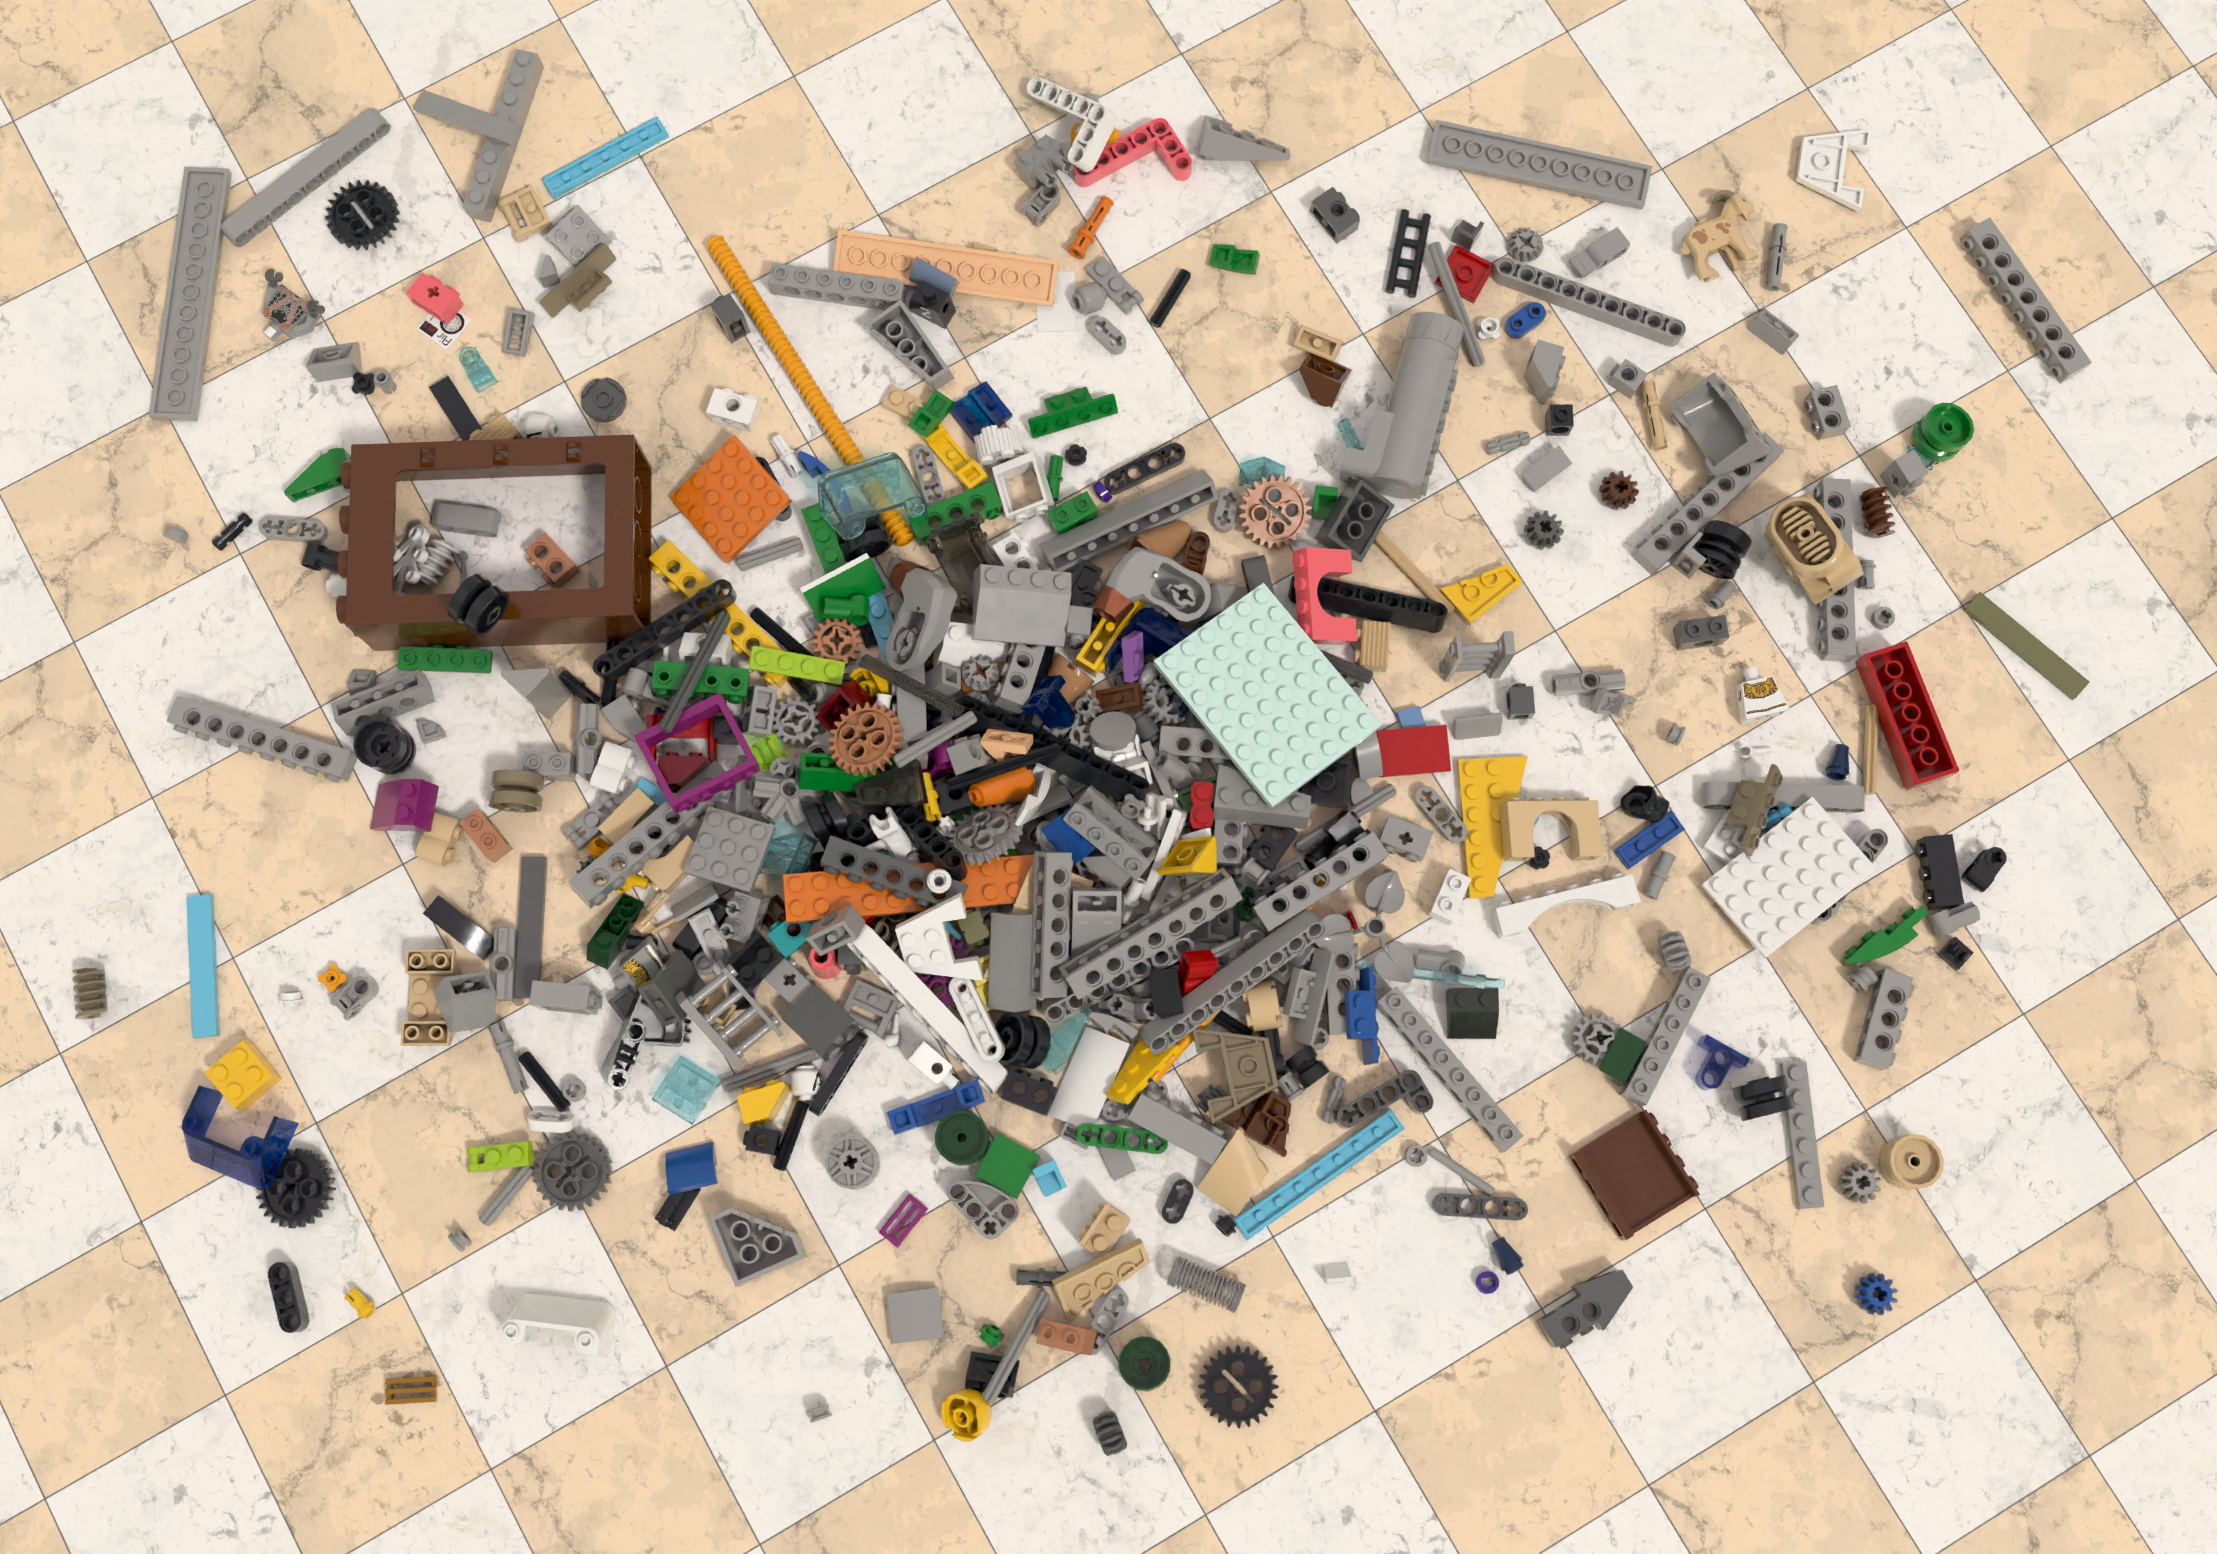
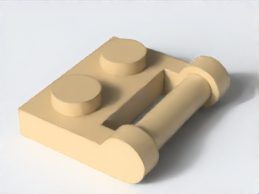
[497,185,552,243]

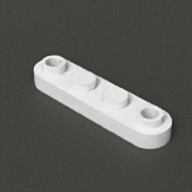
[949,977,1005,1063]

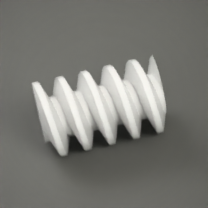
[416,539,460,590]

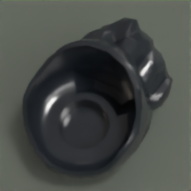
[1620,785,1670,824]

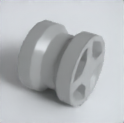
[770,757,796,780]
[1846,964,1878,994]

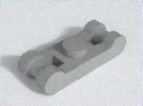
[562,792,620,851]

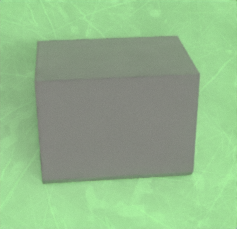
[306,342,363,382]

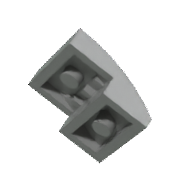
[671,882,720,923]
[1089,1012,1139,1043]
[886,1287,944,1344]

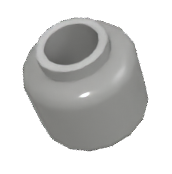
[1072,282,1107,315]

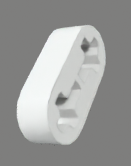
[527,1109,574,1133]

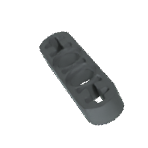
[1432,1193,1528,1221]

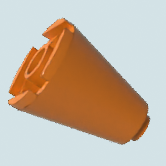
[968,755,1035,807]

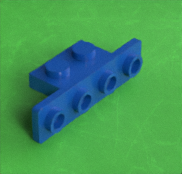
[1344,967,1380,1065]

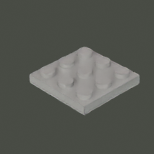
[683,806,776,894]

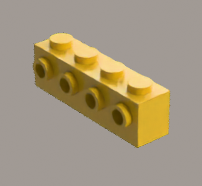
[1076,600,1146,678]

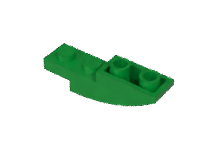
[1840,905,1929,966]

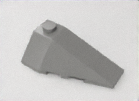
[1198,115,1290,161]

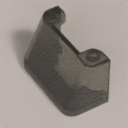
[927,511,1000,615]

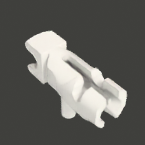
[865,807,921,864]

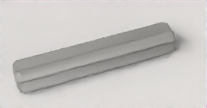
[737,538,803,571]
[479,1166,534,1226]

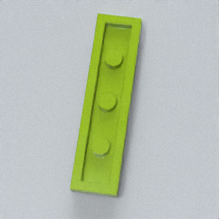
[749,646,846,686]

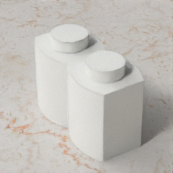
[589,741,637,796]

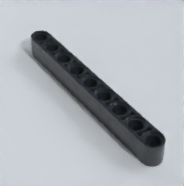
[952,695,1150,806]

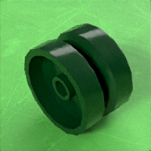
[935,1111,990,1166]

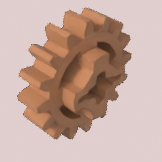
[812,618,862,666]

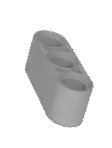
[431,503,501,538]

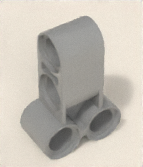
[621,667,691,711]

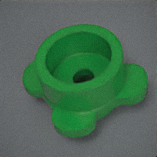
[980,1324,1005,1346]

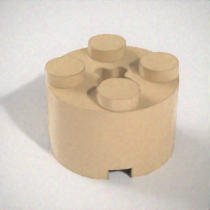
[1243,980,1283,1032]

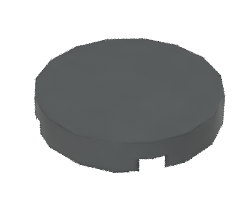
[581,378,627,422]

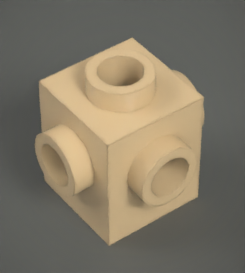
[698,989,737,1027]

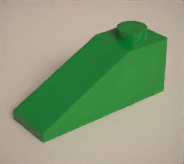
[284,447,351,502]

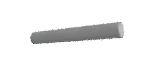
[1429,1147,1495,1196]

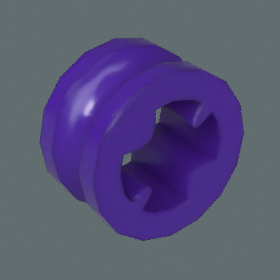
[1476,1271,1499,1294]

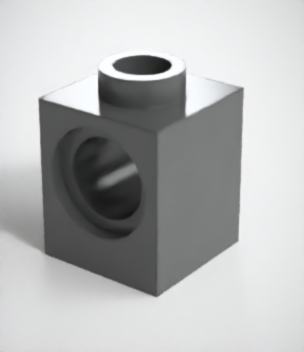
[1506,683,1535,720]

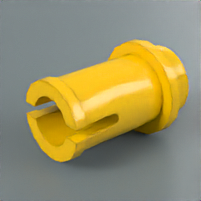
[344,1287,376,1319]

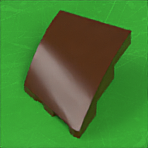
[1221,1091,1291,1157]

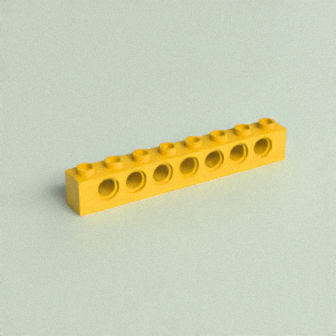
[649,540,788,689]

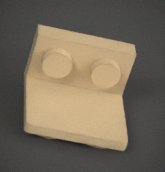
[1078,1202,1131,1258]

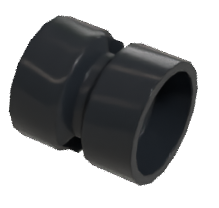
[1285,1045,1330,1089]

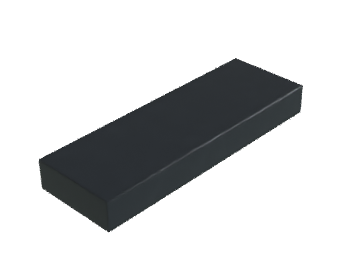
[429,376,482,441]

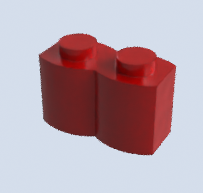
[1189,781,1214,832]
[1179,949,1218,998]

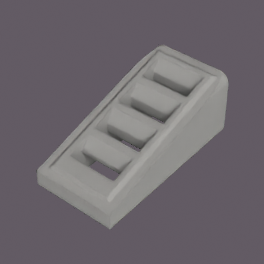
[502,308,535,357]

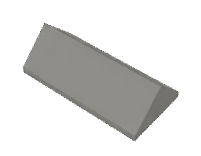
[501,668,571,720]
[988,912,1036,1012]

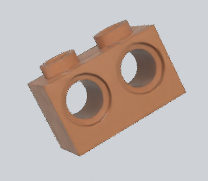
[524,533,580,589]
[459,808,513,863]
[1036,1319,1097,1355]

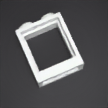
[992,451,1055,523]

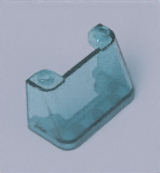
[818,452,927,541]

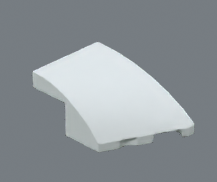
[1092,734,1153,806]

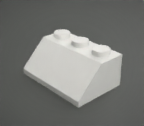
[933,622,1009,670]

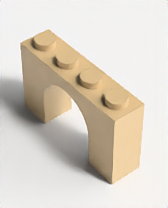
[598,787,695,894]
[1500,797,1603,862]

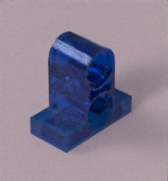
[1021,675,1075,729]
[1695,1034,1750,1091]

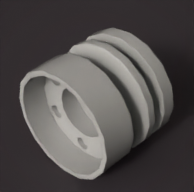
[825,1136,881,1190]

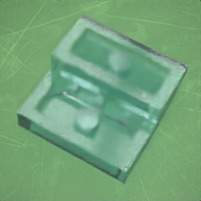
[652,1056,721,1125]

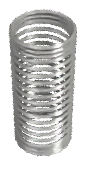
[1167,1256,1246,1313]

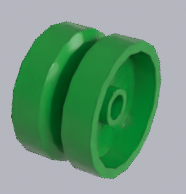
[1912,403,1974,462]

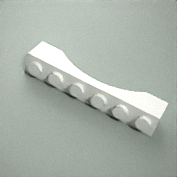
[1492,873,1641,939]

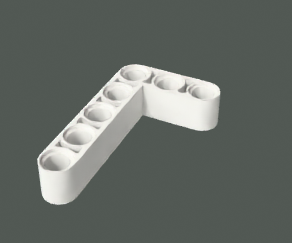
[1027,77,1117,172]

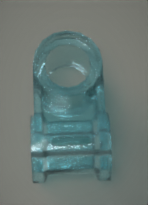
[459,347,498,393]

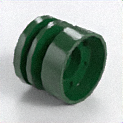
[1119,1336,1171,1392]

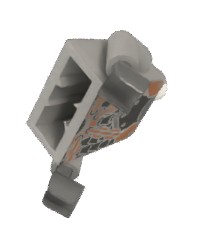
[262,269,325,342]

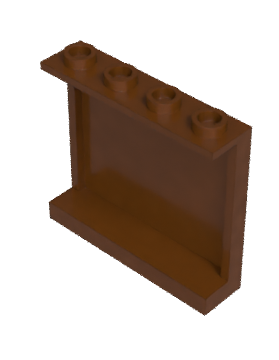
[1568,1110,1700,1240]

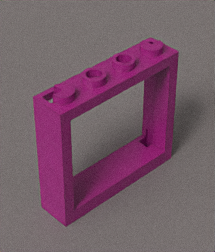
[634,693,761,814]

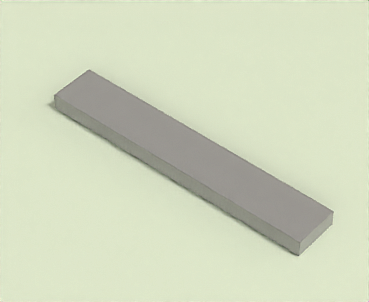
[413,90,523,147]

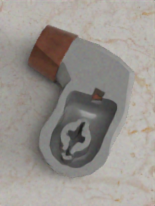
[1092,547,1211,625]
[885,561,957,672]

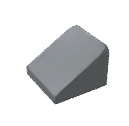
[539,254,560,288]
[347,670,377,696]

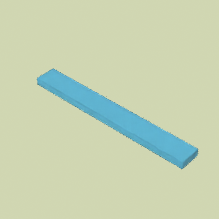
[1233,1109,1405,1240]

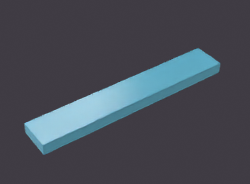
[542,116,669,199]
[187,894,220,1039]

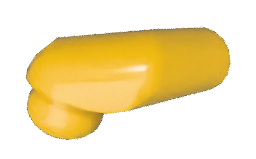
[615,874,650,893]

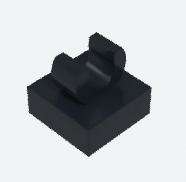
[1937,936,1974,971]

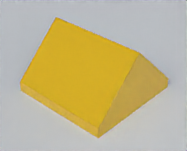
[1156,836,1217,876]

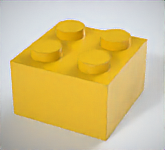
[204,1040,283,1111]

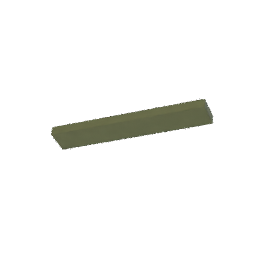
[1963,592,2090,700]

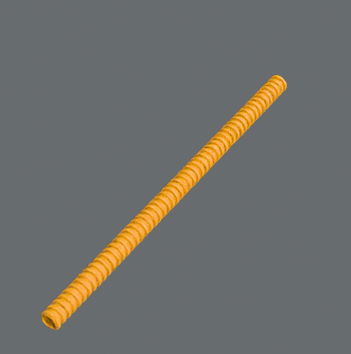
[706,235,914,547]

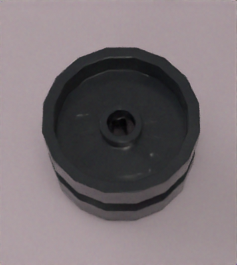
[834,511,892,562]
[447,574,509,636]
[803,791,850,850]
[992,1012,1051,1069]
[1732,1075,1795,1121]

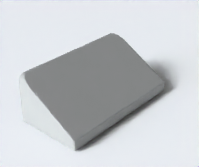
[1748,308,1799,355]
[1452,713,1502,740]

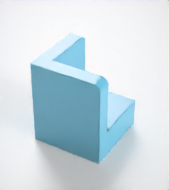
[1032,1160,1067,1197]

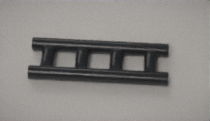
[1385,209,1431,298]

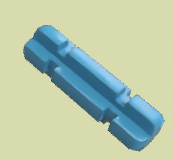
[1761,803,1793,832]

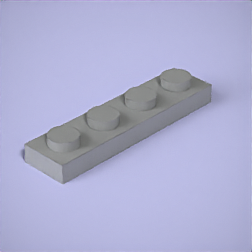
[1141,741,1189,831]

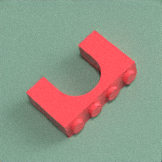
[1292,547,1357,645]

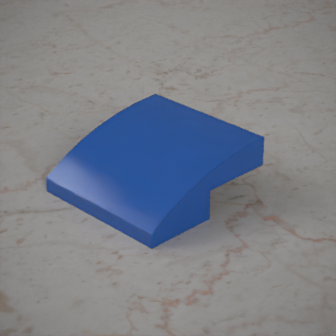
[665,1142,718,1195]

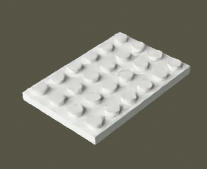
[1701,797,1877,959]

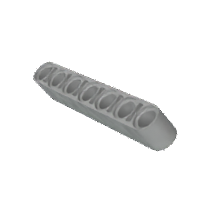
[1702,782,1865,813]
[1041,934,1194,1023]

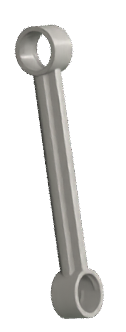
[1131,924,1265,997]

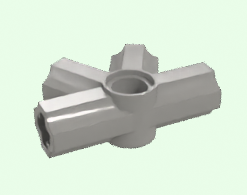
[750,776,824,827]
[1097,994,1157,1024]

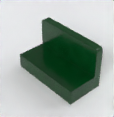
[1598,1028,1647,1086]

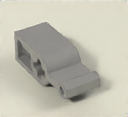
[1568,227,1630,279]

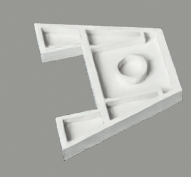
[1796,129,1872,212]
[895,893,984,981]

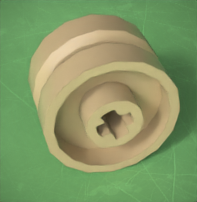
[1879,1134,1944,1190]

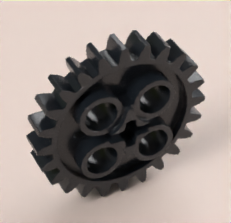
[325,180,400,250]
[255,1148,336,1228]
[1198,1345,1279,1428]

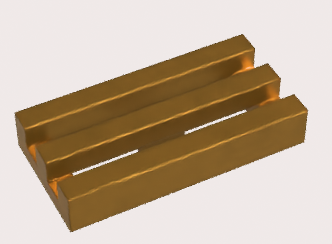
[385,1376,437,1405]

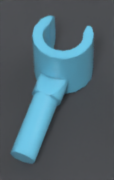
[945,921,962,940]

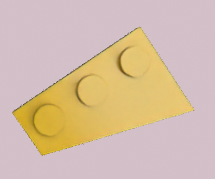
[1106,1038,1182,1105]

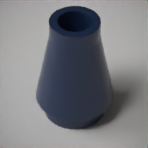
[1825,744,1849,780]
[1491,1237,1524,1276]

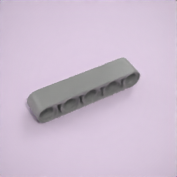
[1811,829,1888,925]

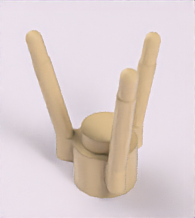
[633,892,676,937]

